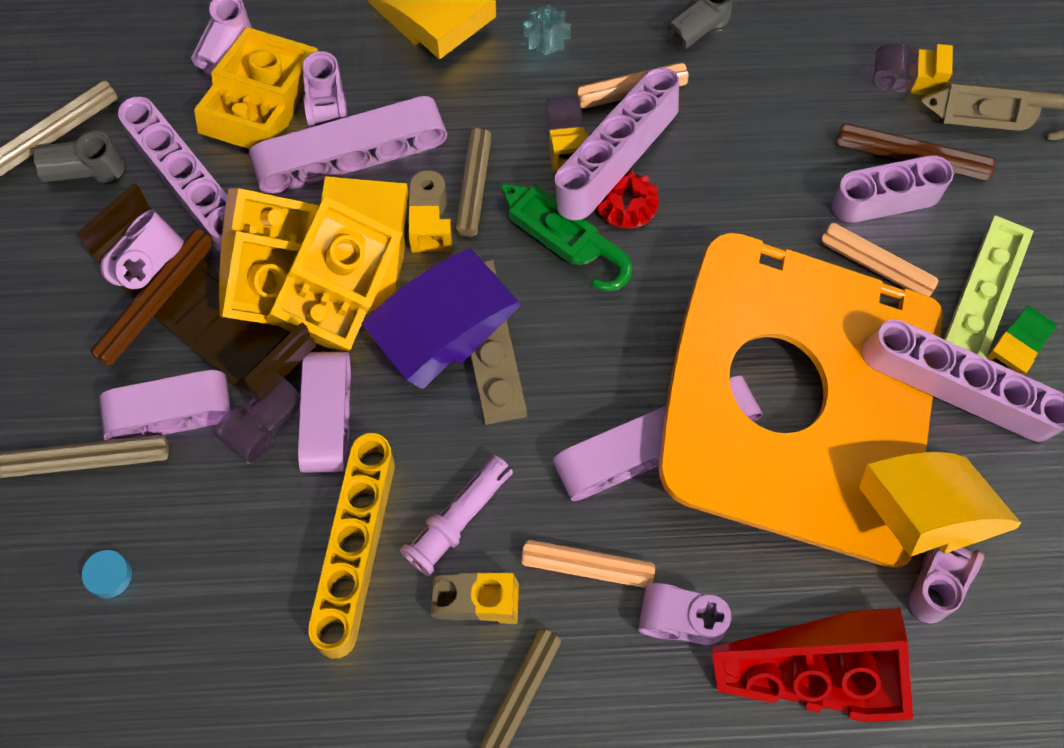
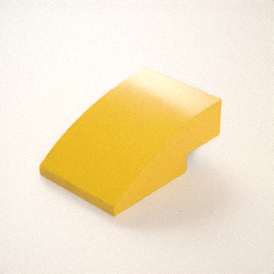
[366,0,496,60]
[194,27,317,149]
[321,176,409,314]
[219,188,319,326]
[266,195,403,352]
[859,452,1021,557]

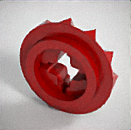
[596,169,659,229]

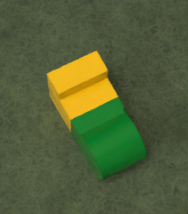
[986,305,1057,375]

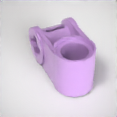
[303,51,348,128]
[100,209,184,289]
[908,547,984,624]
[638,583,731,645]

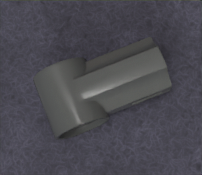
[663,0,734,50]
[33,131,125,183]

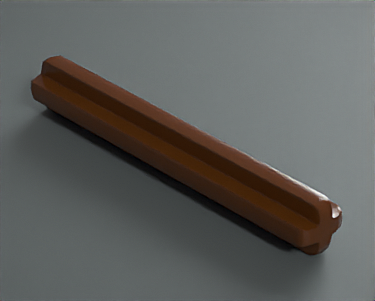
[837,123,996,180]
[90,228,214,366]

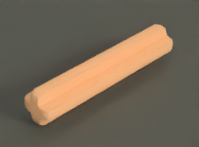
[576,62,689,109]
[821,223,938,297]
[521,540,655,588]

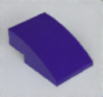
[362,248,522,389]

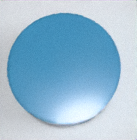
[81,550,132,598]

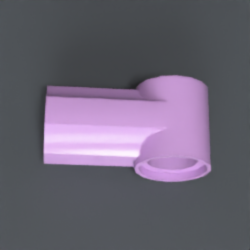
[191,0,252,75]

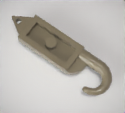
[920,82,1064,140]

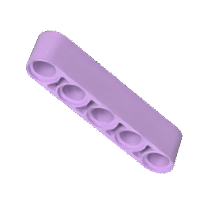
[555,68,679,220]
[118,96,227,254]
[249,96,447,194]
[862,319,1064,442]
[552,376,763,501]

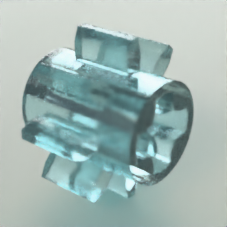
[523,5,571,55]

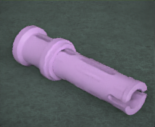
[400,455,513,577]

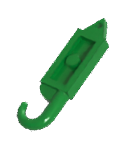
[502,184,633,292]

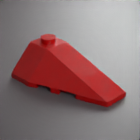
[712,608,913,722]

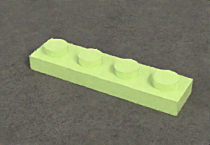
[944,215,1034,358]

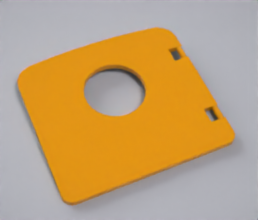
[659,233,943,568]

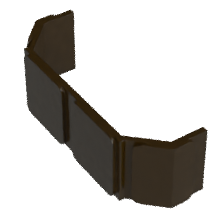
[76,183,316,401]

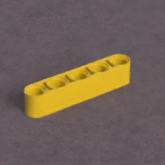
[308,433,395,659]

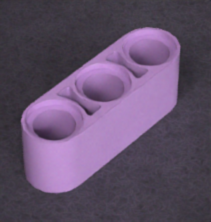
[831,156,954,223]
[298,352,351,473]
[99,370,231,441]

